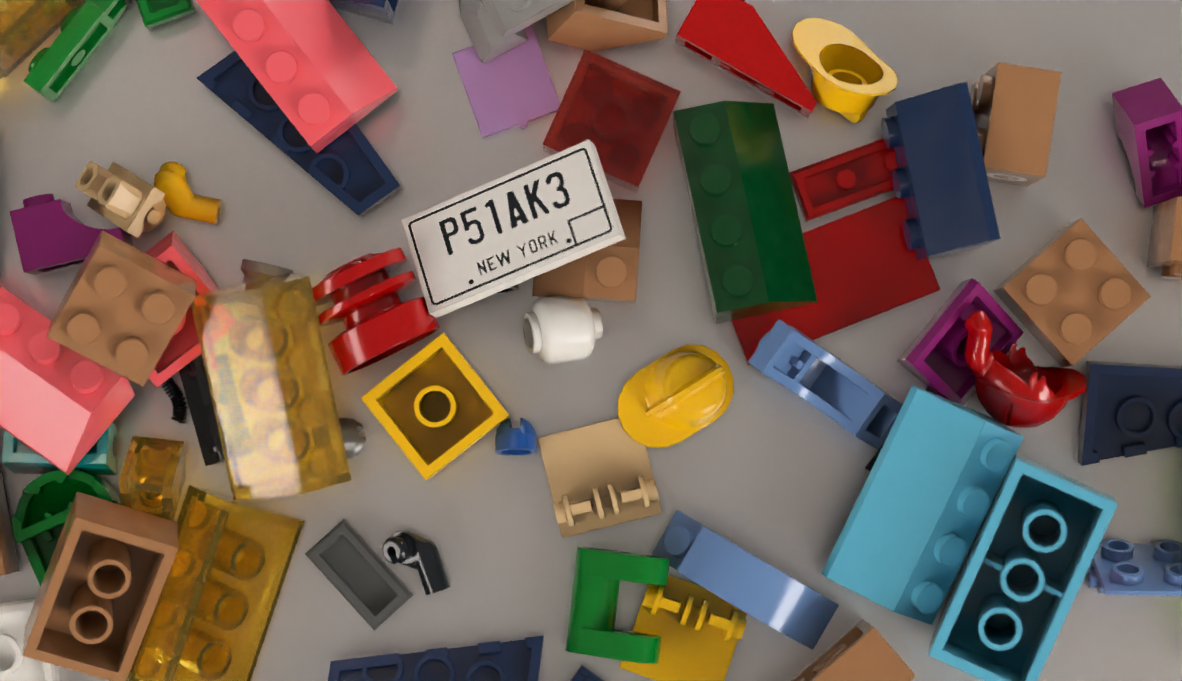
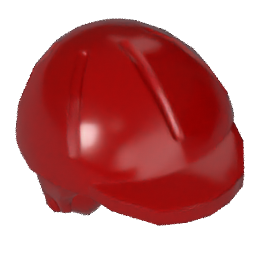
[964,311,1087,428]

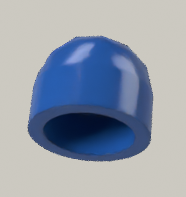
[495,418,537,456]

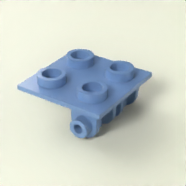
[1087,539,1182,596]

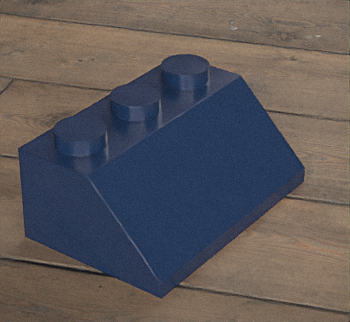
[881,82,1000,261]

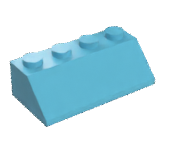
[821,385,1024,625]

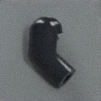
[382,531,450,595]

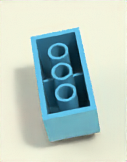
[928,454,1118,681]

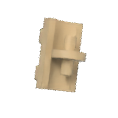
[75,161,166,238]

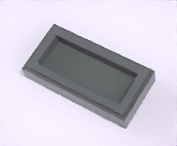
[305,519,414,631]

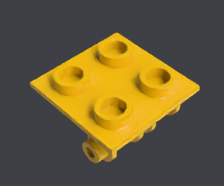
[619,575,747,681]

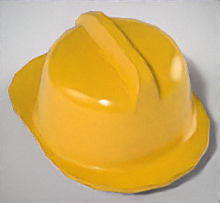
[791,18,898,123]
[618,344,734,448]

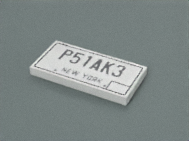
[401,139,626,318]

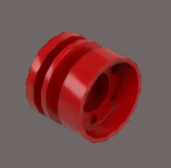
[303,248,441,376]

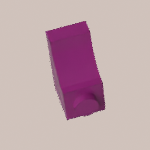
[1112,78,1182,208]
[9,194,134,275]

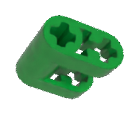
[565,547,670,664]

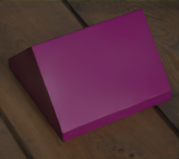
[897,278,1024,406]

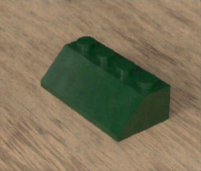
[673,101,817,324]

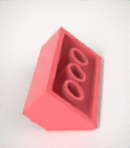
[196,0,398,153]
[0,285,135,475]

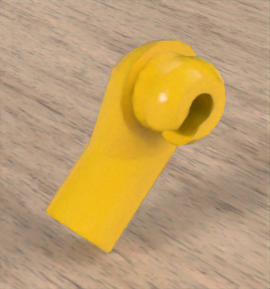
[154,161,222,224]

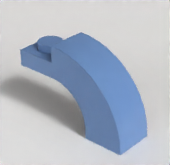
[748,319,903,450]

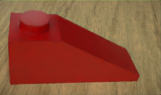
[675,0,817,118]

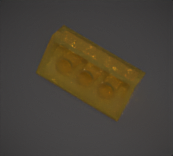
[191,273,351,501]
[126,485,304,681]

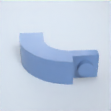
[651,510,839,650]

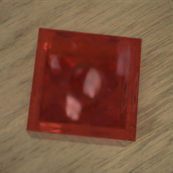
[542,49,681,193]

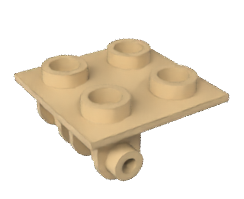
[538,418,662,538]

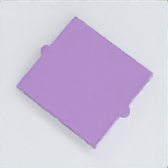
[452,25,562,138]

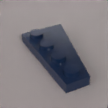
[197,51,402,217]
[1078,361,1182,466]
[328,636,544,681]

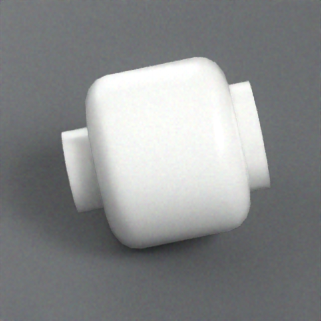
[523,296,603,364]

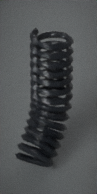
[161,377,188,424]

